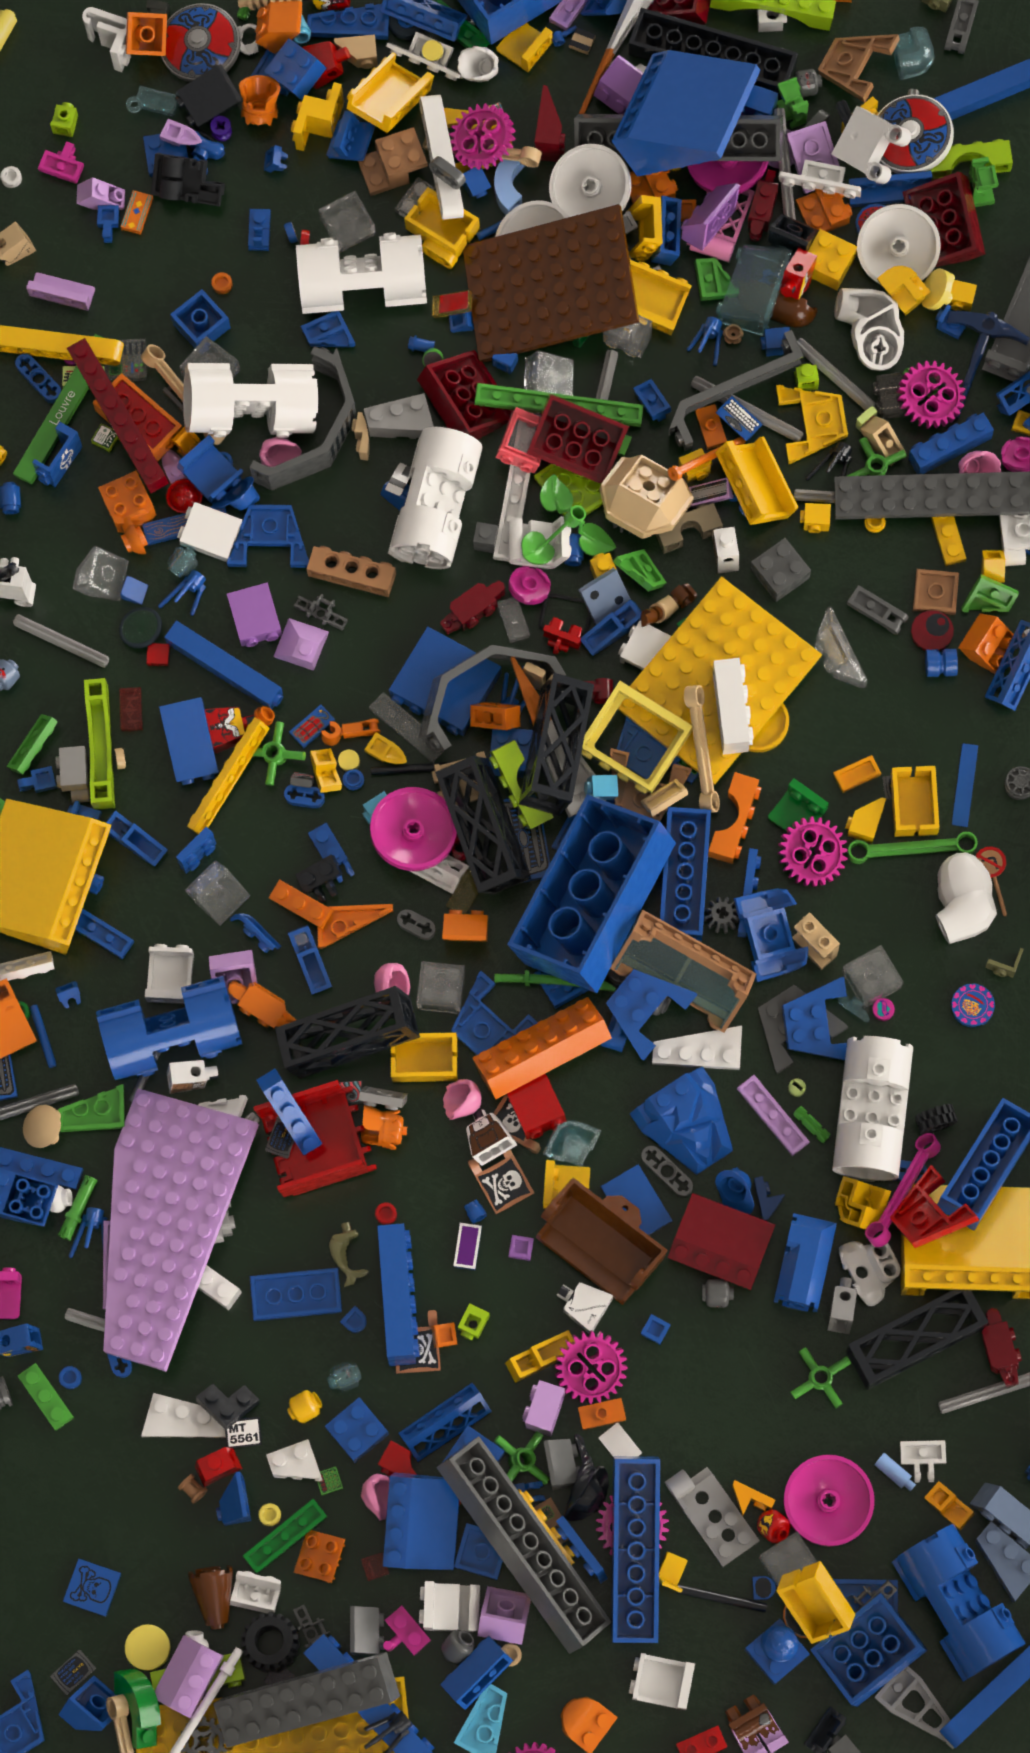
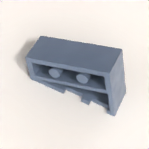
[970,1483,1030,1549]

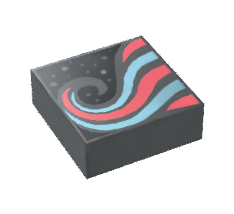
[290,772,315,788]
[340,1080,364,1104]

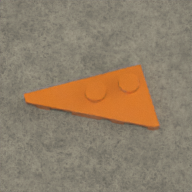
[317,904,393,949]

